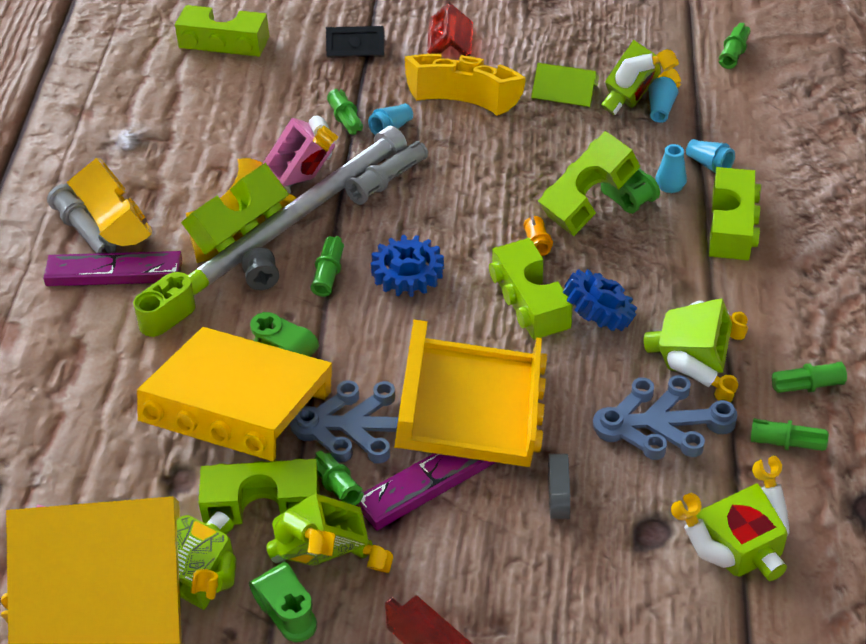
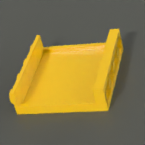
[394,319,547,467]
[137,327,332,461]
[6,496,184,644]

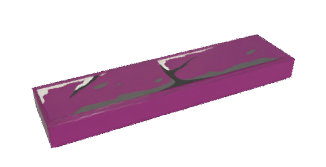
[43,251,182,286]
[356,453,496,531]

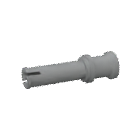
[345,141,428,205]
[47,184,116,253]

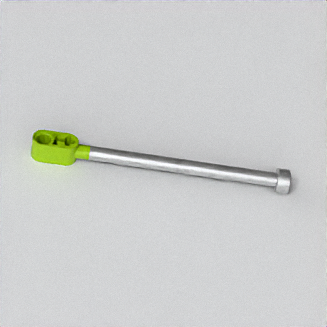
[133,126,407,337]

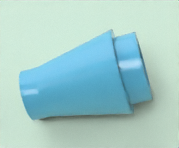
[648,77,678,123]
[368,103,413,135]
[686,139,735,173]
[655,144,687,193]

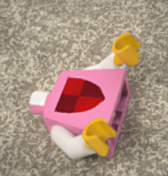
[263,116,339,207]

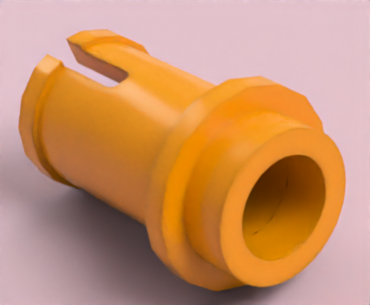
[523,216,553,256]

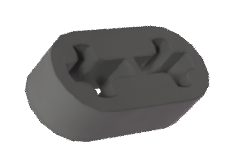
[548,454,570,519]

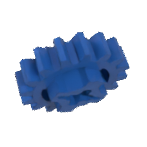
[371,235,444,297]
[563,269,637,331]

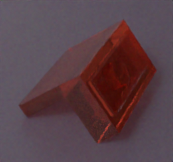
[426,2,473,56]
[385,595,472,644]

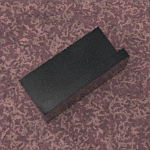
[326,26,385,58]

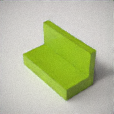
[531,63,599,107]

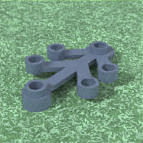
[593,375,737,460]
[290,380,398,463]

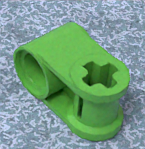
[600,168,660,214]
[250,312,319,357]
[249,561,317,642]

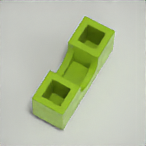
[175,5,270,57]
[538,131,641,236]
[181,162,289,255]
[709,167,761,260]
[489,238,573,340]
[198,459,320,525]

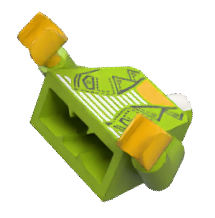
[266,493,393,573]
[177,512,236,610]

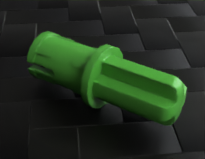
[719,23,751,69]
[327,89,363,135]
[310,236,344,297]
[772,362,847,393]
[751,418,829,451]
[314,450,364,506]

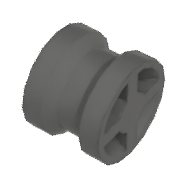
[241,247,279,290]

